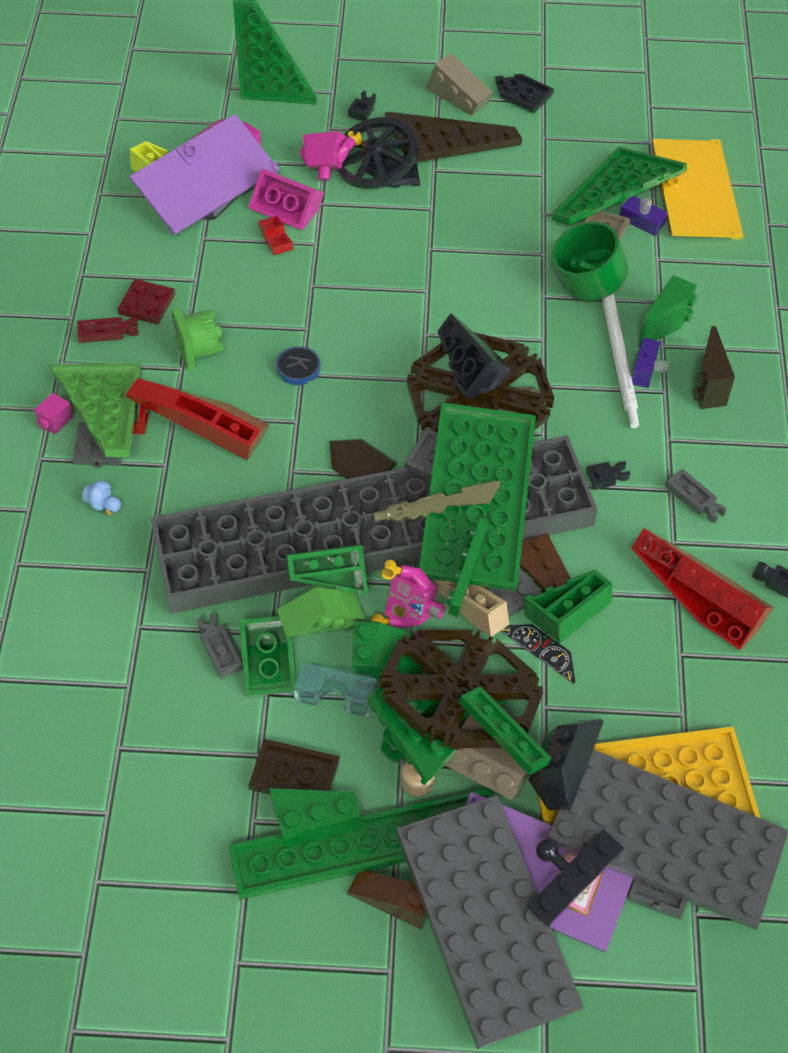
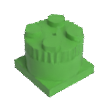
[171,307,224,370]

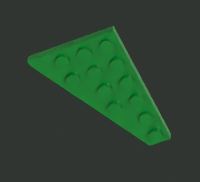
[551,147,687,225]

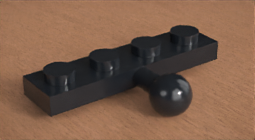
[527,829,624,928]

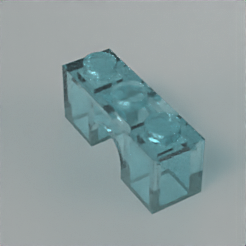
[294,663,377,718]

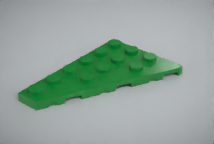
[233,0,317,105]

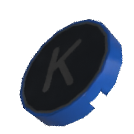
[276,347,320,385]

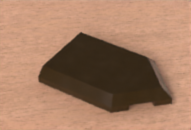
[329,439,397,479]

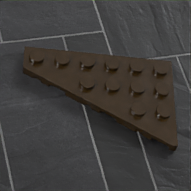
[385,112,522,162]

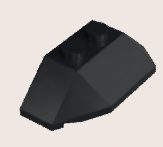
[528,719,603,811]

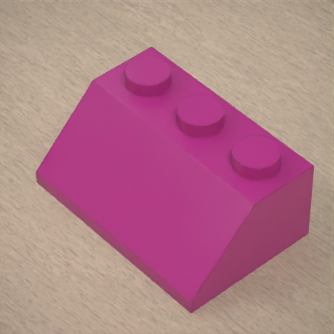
[248,169,324,230]

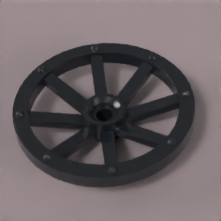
[337,117,418,189]

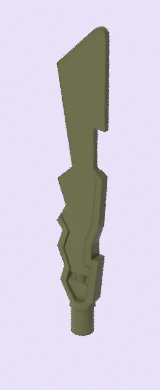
[373,481,501,522]

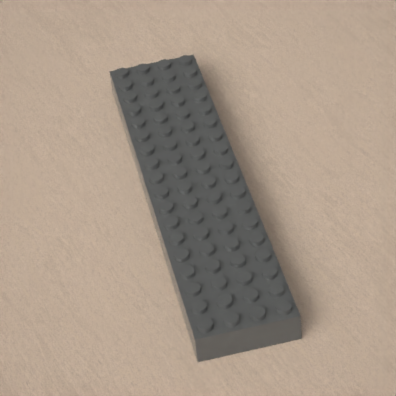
[151,435,597,614]

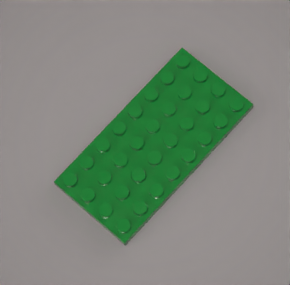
[419,403,536,591]

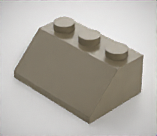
[445,715,529,800]

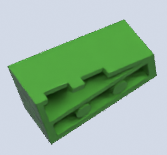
[276,587,365,637]

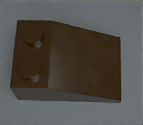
[693,326,735,409]

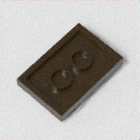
[248,739,340,795]

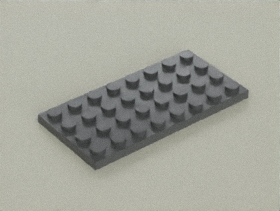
[548,750,788,930]
[395,795,584,1050]

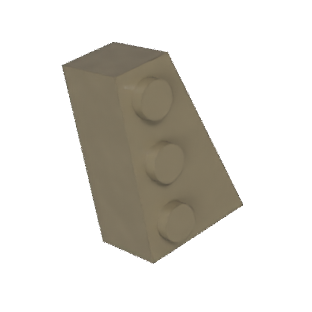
[425,53,493,116]

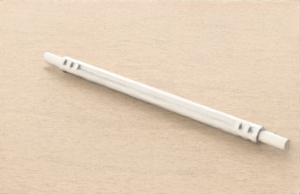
[602,293,639,429]

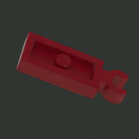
[77,317,139,343]

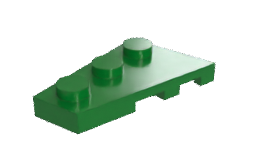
[269,788,362,841]

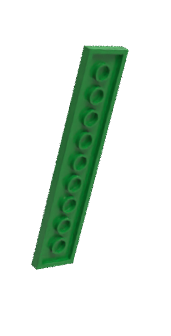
[228,788,494,900]

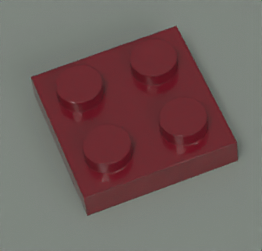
[117,279,175,325]

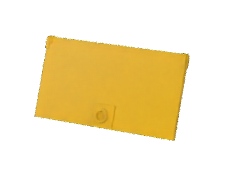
[652,139,744,239]

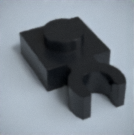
[348,91,376,121]
[586,461,631,490]

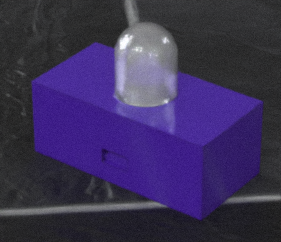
[620,196,668,236]
[632,338,670,388]

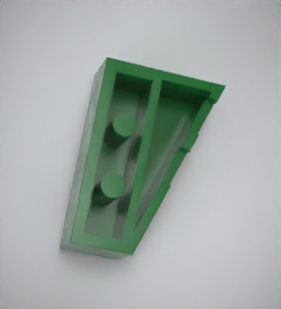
[284,544,368,595]
[524,570,612,643]

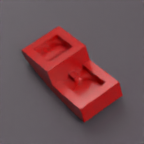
[258,216,293,255]

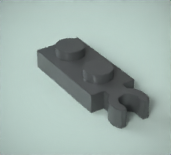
[665,469,726,523]
[197,613,243,679]

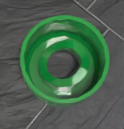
[552,222,628,301]

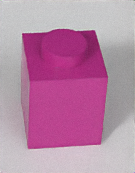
[34,393,73,435]

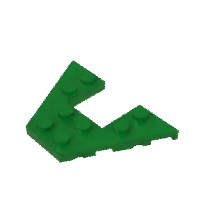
[367,670,508,785]

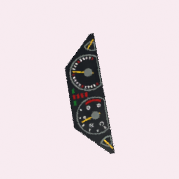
[501,624,576,684]

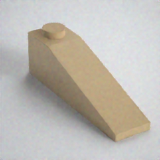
[430,579,509,637]

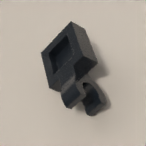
[752,561,788,598]

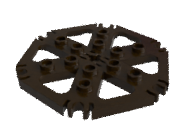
[406,332,554,433]
[379,630,544,749]

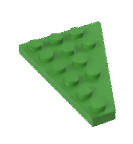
[52,363,141,458]

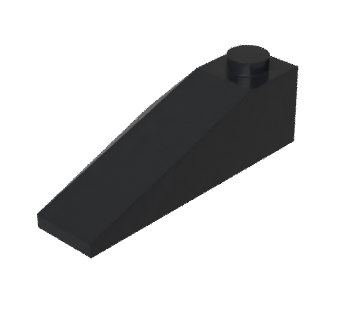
[438,313,512,399]

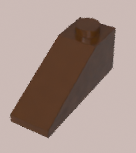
[347,871,428,930]

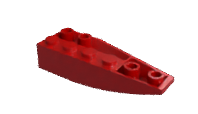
[125,378,269,460]
[631,528,774,650]

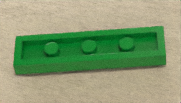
[446,518,489,617]
[459,686,551,775]

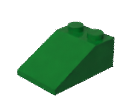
[638,275,698,347]
[239,616,297,696]
[352,622,427,682]

